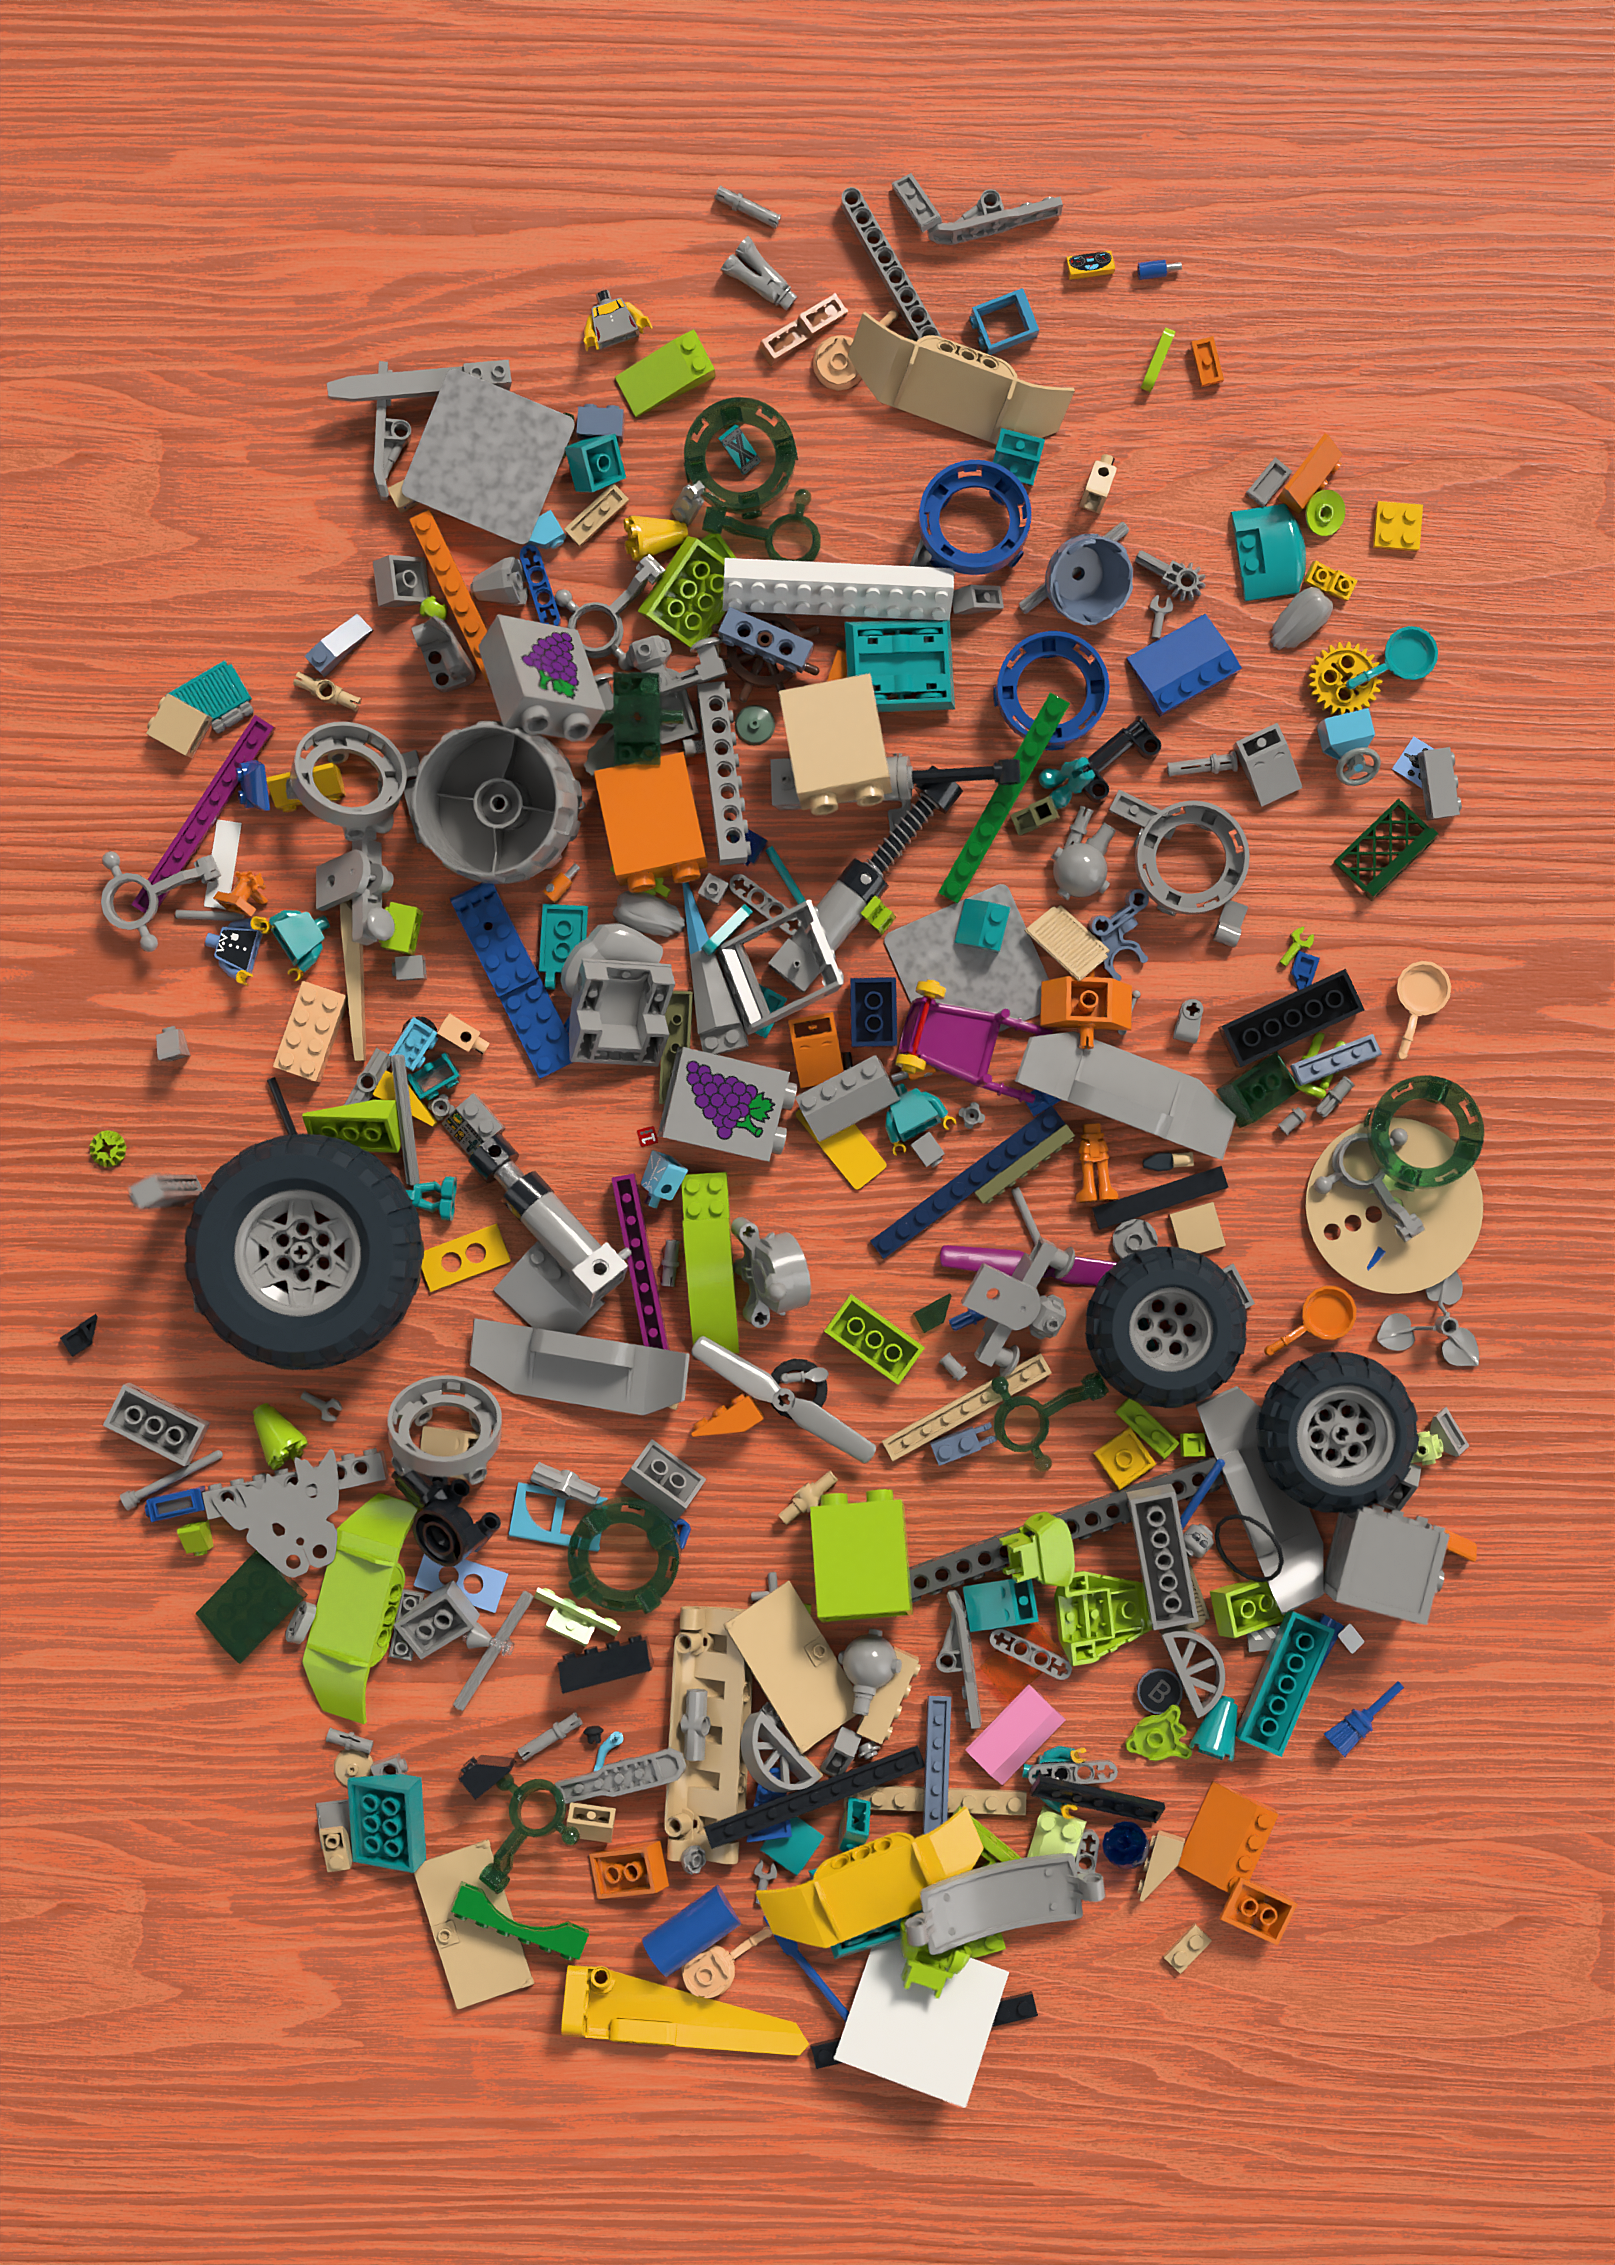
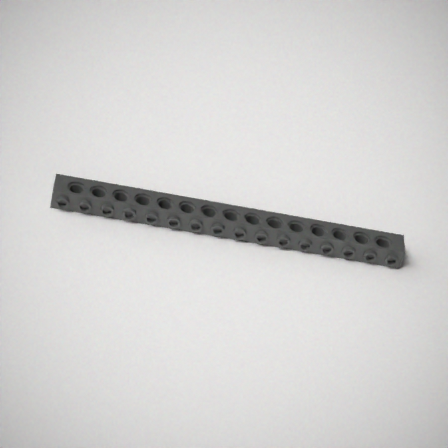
[909,1456,1224,1603]

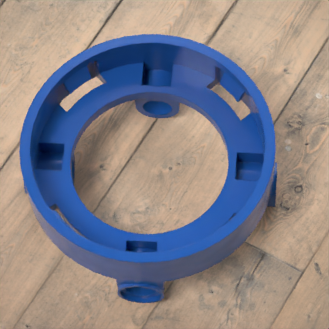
[919,460,1031,575]
[993,631,1110,751]

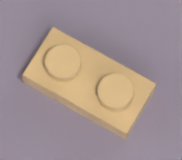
[1163,1923,1212,1974]

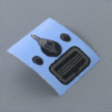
[1392,737,1433,788]

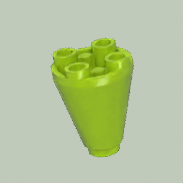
[252,1403,308,1470]

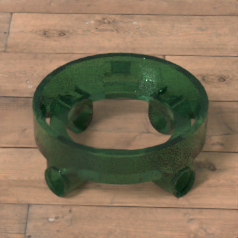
[684,397,798,520]
[1363,1075,1484,1192]
[568,1497,681,1614]

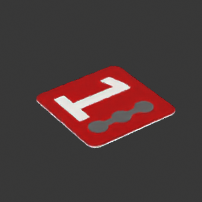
[637,1126,658,1147]

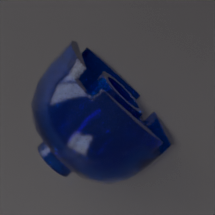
[1102,1821,1150,1870]

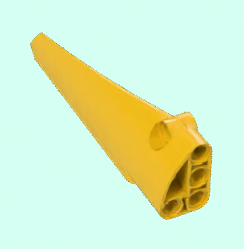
[561,1965,809,2056]

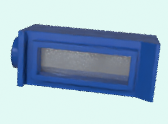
[145,1486,206,1522]

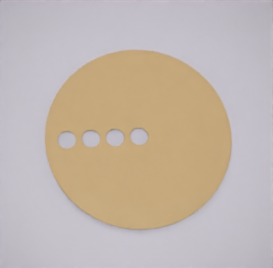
[1306,1117,1483,1294]

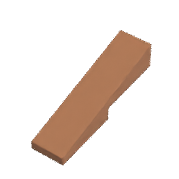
[758,293,848,366]

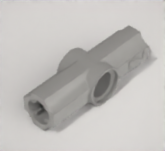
[344,1048,392,1105]
[531,1462,601,1508]
[681,1689,710,1761]

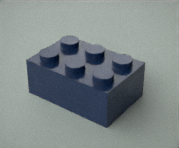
[850,977,897,1048]

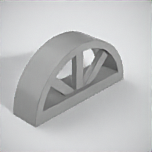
[1159,1627,1225,1718]
[741,1711,821,1793]

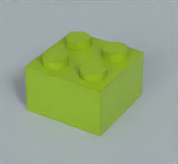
[379,902,423,956]

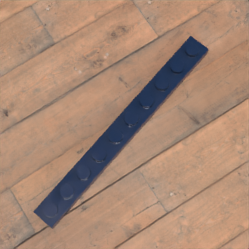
[870,1106,1065,1259]

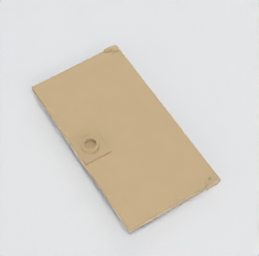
[723,1581,857,1754]
[414,1839,534,2010]

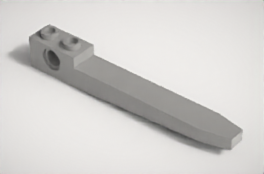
[327,360,512,402]

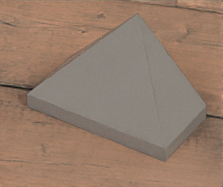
[1430,1407,1469,1457]

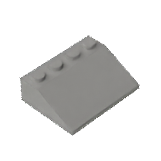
[493,1241,606,1335]

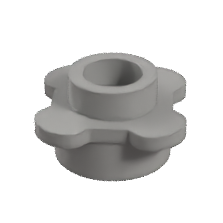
[428,1094,455,1121]
[959,1102,985,1129]
[858,1741,881,1760]

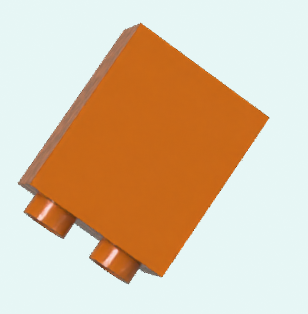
[594,752,708,893]

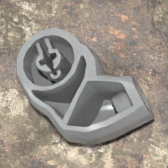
[561,923,663,998]

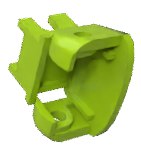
[999,1512,1075,1587]
[900,1917,972,1999]

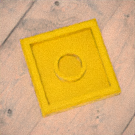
[1093,1426,1156,1490]

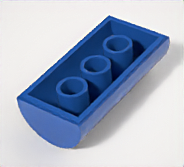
[642,1885,741,1977]

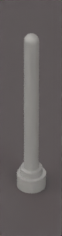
[120,1450,223,1511]

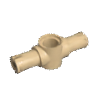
[293,672,362,712]
[778,1471,838,1525]

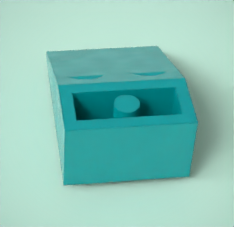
[963,1579,1039,1632]

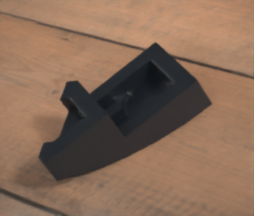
[60,1314,98,1357]

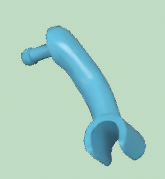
[593,1731,623,1772]

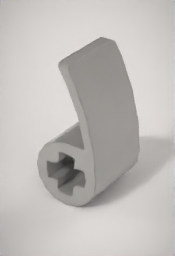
[1213,900,1248,948]

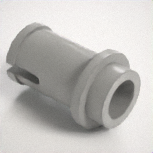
[1278,1107,1307,1136]
[939,1352,968,1381]

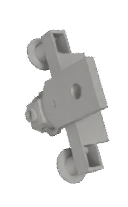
[594,635,728,747]
[961,1237,1075,1377]

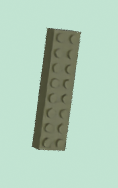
[659,991,693,1104]
[973,1124,1075,1204]

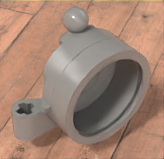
[731,1217,811,1328]

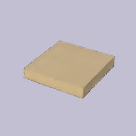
[1169,1202,1226,1253]

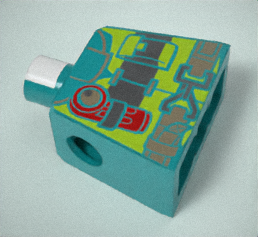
[838,1797,871,1852]

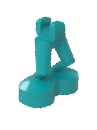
[406,1176,457,1221]

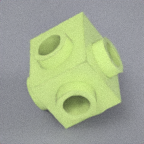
[1411,1431,1444,1465]

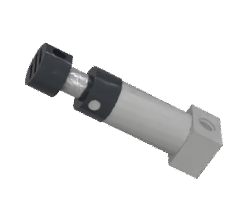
[468,1134,632,1308]

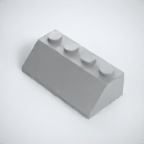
[795,1055,900,1142]

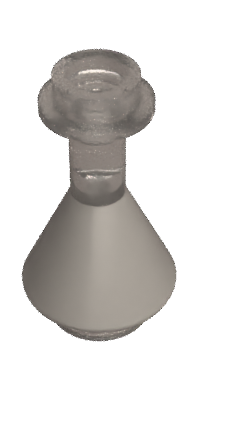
[462,1622,515,1656]

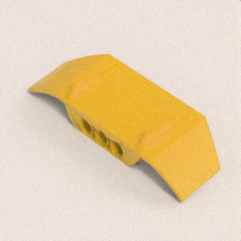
[755,1806,984,1948]

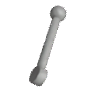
[1118,990,1141,1035]

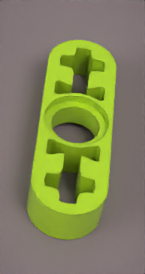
[1141,327,1176,392]

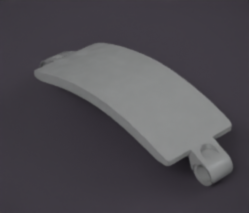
[905,1853,1105,1955]

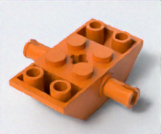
[1040,969,1132,1049]

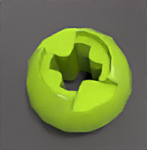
[420,596,448,621]

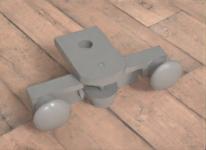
[316,801,395,945]

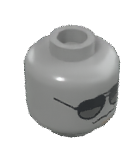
[1183,1524,1214,1558]

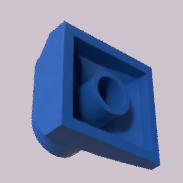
[235,760,270,811]

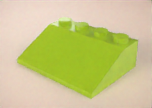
[637,536,726,653]

